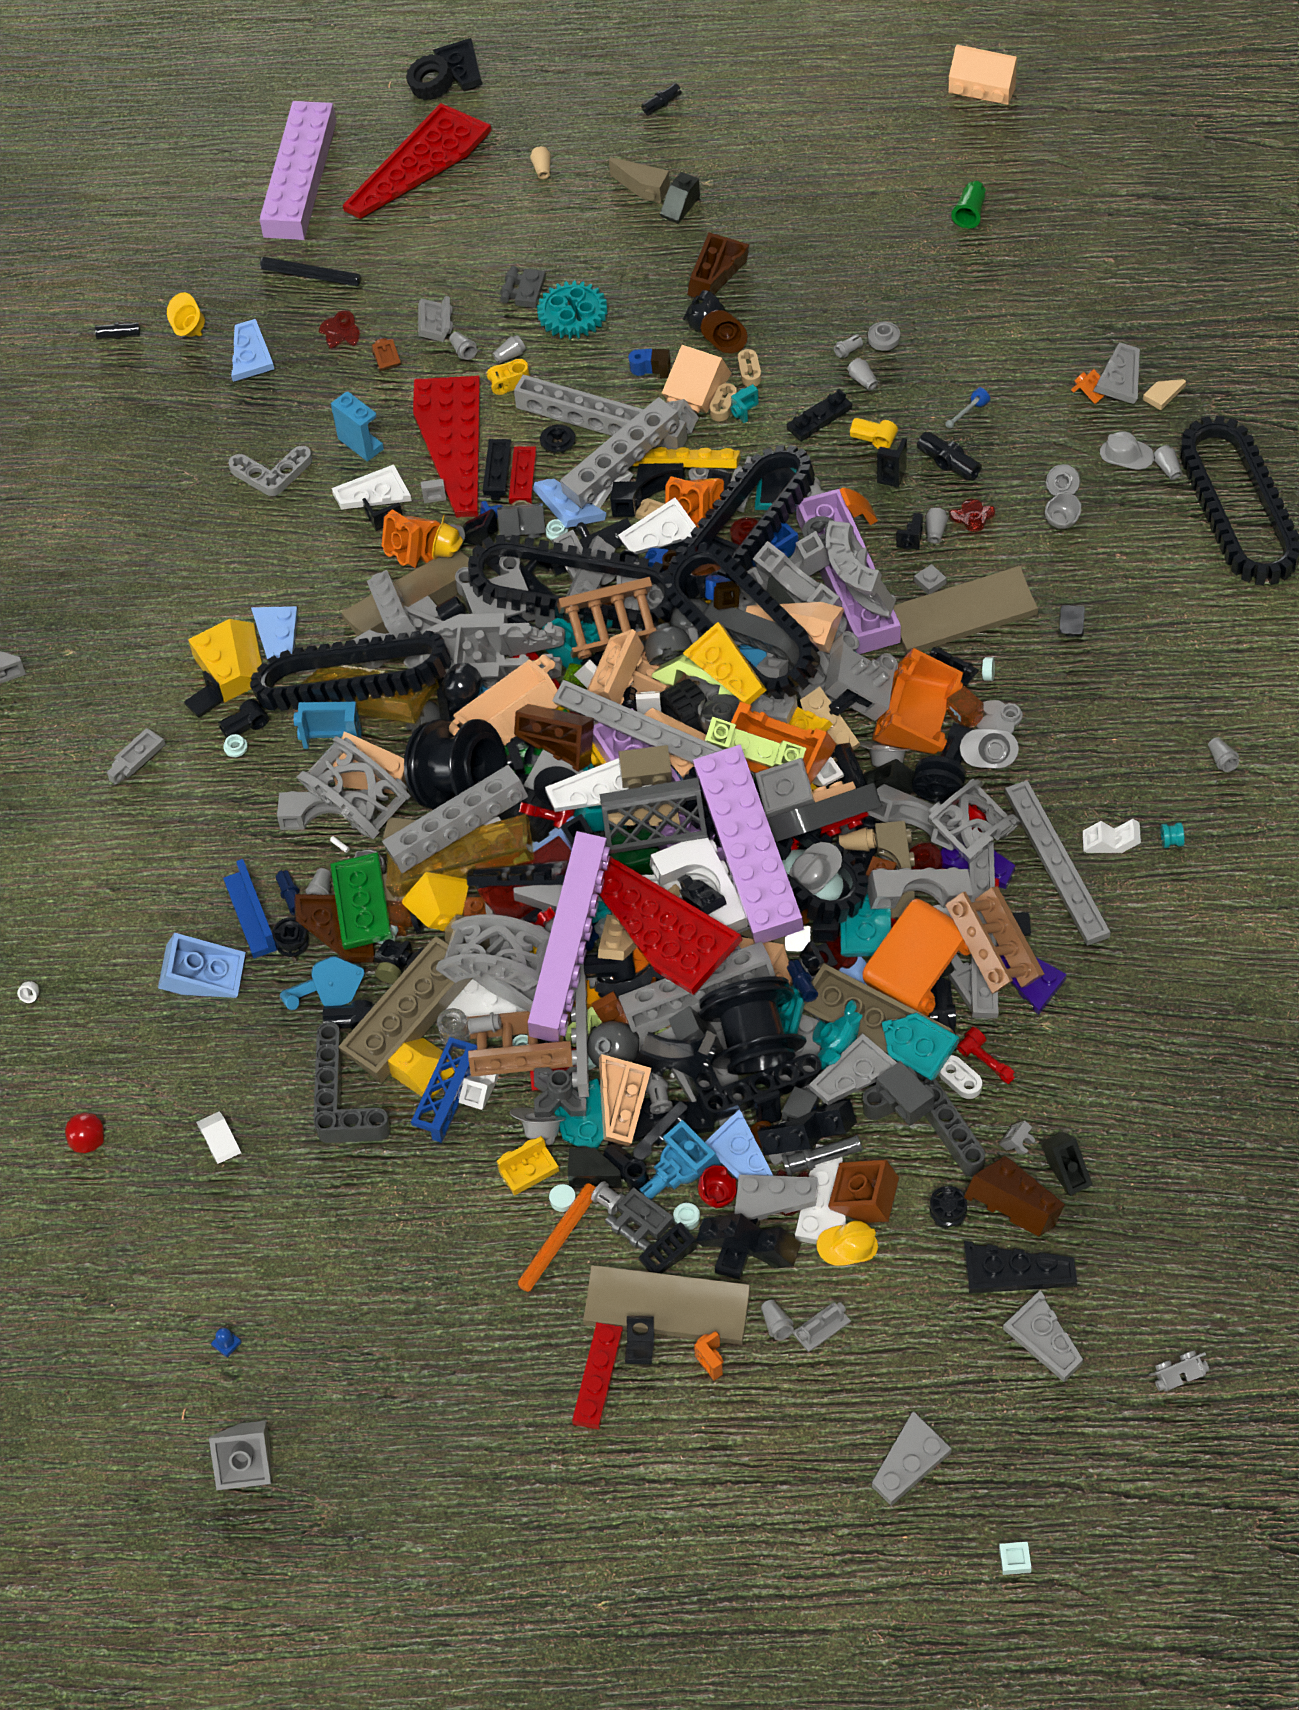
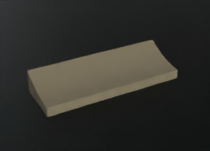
[341,550,469,636]
[893,566,1038,654]
[338,936,473,1084]
[803,963,955,1054]
[583,1265,751,1345]

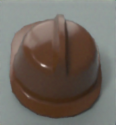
[701,310,748,354]

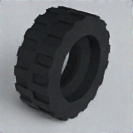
[406,54,454,100]

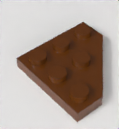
[294,894,374,963]

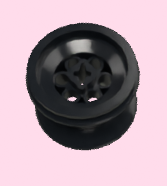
[404,719,507,810]
[699,976,807,1075]

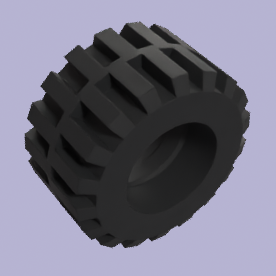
[660,679,708,734]
[498,786,555,843]

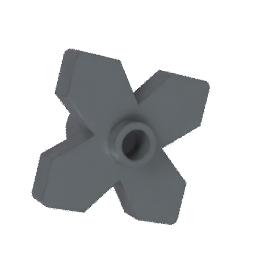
[534,1067,586,1117]

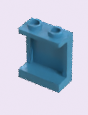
[331,392,384,462]
[294,702,362,749]

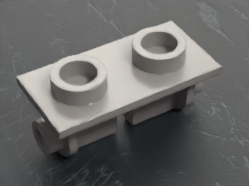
[792,1302,851,1352]
[1149,1350,1209,1392]

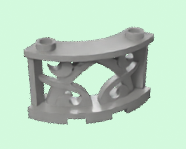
[826,521,896,618]
[296,736,411,839]
[928,779,1021,864]
[436,914,550,992]

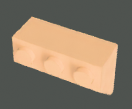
[949,45,1017,105]
[587,629,644,705]

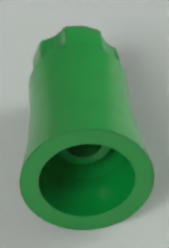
[951,181,986,229]

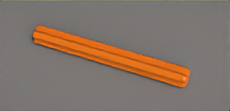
[518,1183,596,1292]

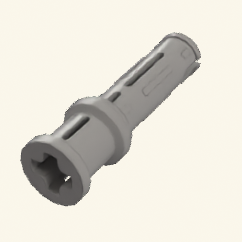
[639,1036,673,1114]

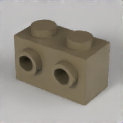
[618,745,672,789]

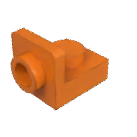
[1071,369,1105,404]
[694,1331,724,1380]

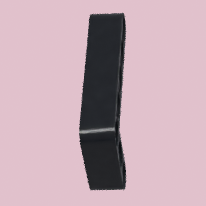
[684,1053,822,1122]

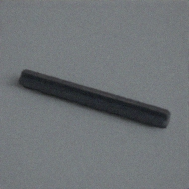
[260,257,361,286]

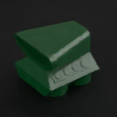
[606,825,658,875]

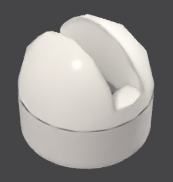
[17,981,39,1003]

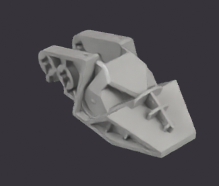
[419,613,565,681]

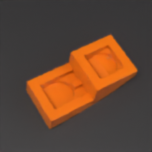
[839,487,878,525]

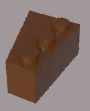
[687,232,750,298]
[514,704,594,772]
[964,1156,1065,1237]

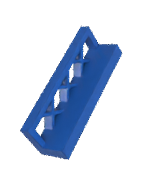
[223,859,277,959]
[411,1037,477,1143]

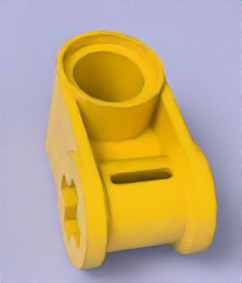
[486,359,530,395]

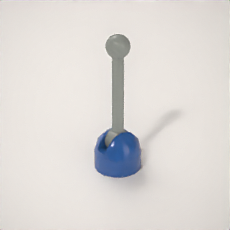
[945,387,991,429]

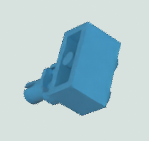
[638,1120,722,1200]

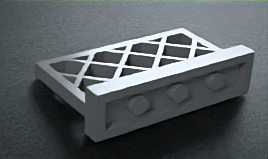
[599,778,708,854]

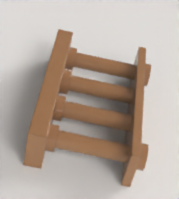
[557,577,656,659]
[945,886,1044,994]
[467,1011,573,1077]

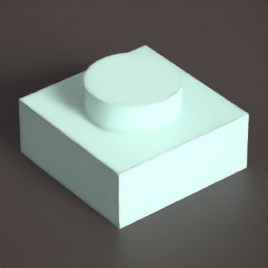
[999,1542,1032,1575]

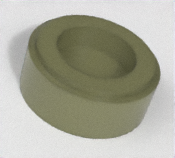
[375,962,401,984]

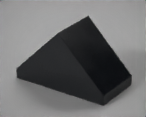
[463,509,498,547]

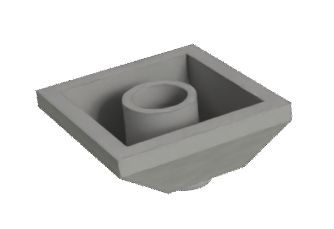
[209,1420,272,1490]

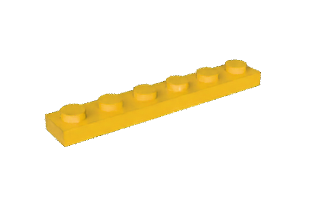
[621,447,741,468]

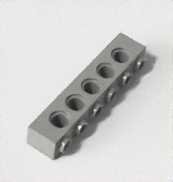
[560,397,680,508]
[382,765,528,873]
[618,941,776,1033]

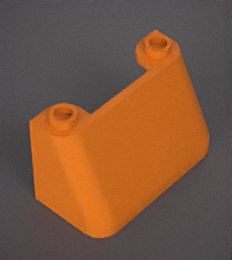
[872,648,963,755]
[731,701,837,785]
[863,899,971,1016]

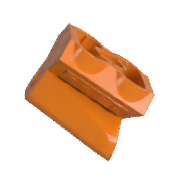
[665,476,724,528]
[381,509,441,568]

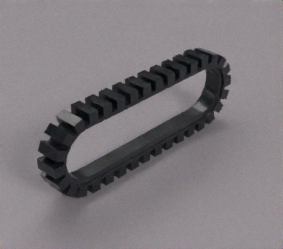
[1180,416,1299,586]
[671,445,815,599]
[468,534,675,631]
[664,543,820,699]
[250,631,452,711]
[682,767,868,924]

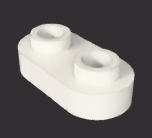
[938,1055,982,1099]

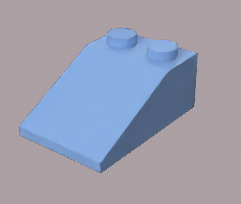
[158,933,246,998]

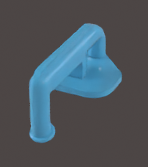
[280,956,364,1010]

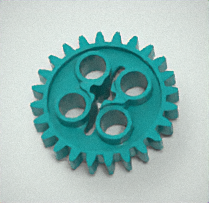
[537,280,608,339]

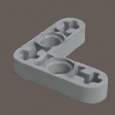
[228,446,312,496]

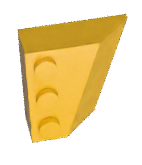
[188,619,262,703]

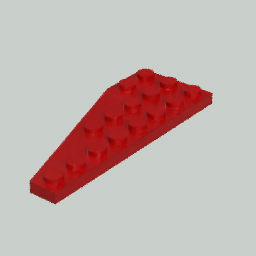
[343,103,491,219]
[413,376,480,518]
[597,856,743,995]

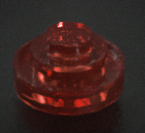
[730,517,758,545]
[909,843,943,870]

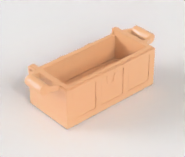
[449,655,559,746]

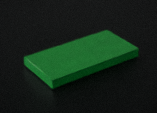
[330,852,393,950]

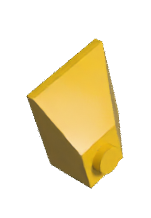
[402,872,469,931]
[387,1038,459,1099]

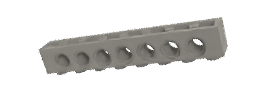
[514,375,687,449]

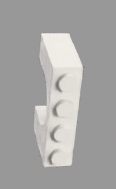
[650,838,748,931]

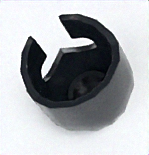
[683,290,725,332]
[442,662,482,709]

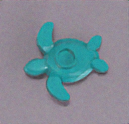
[813,1000,863,1070]

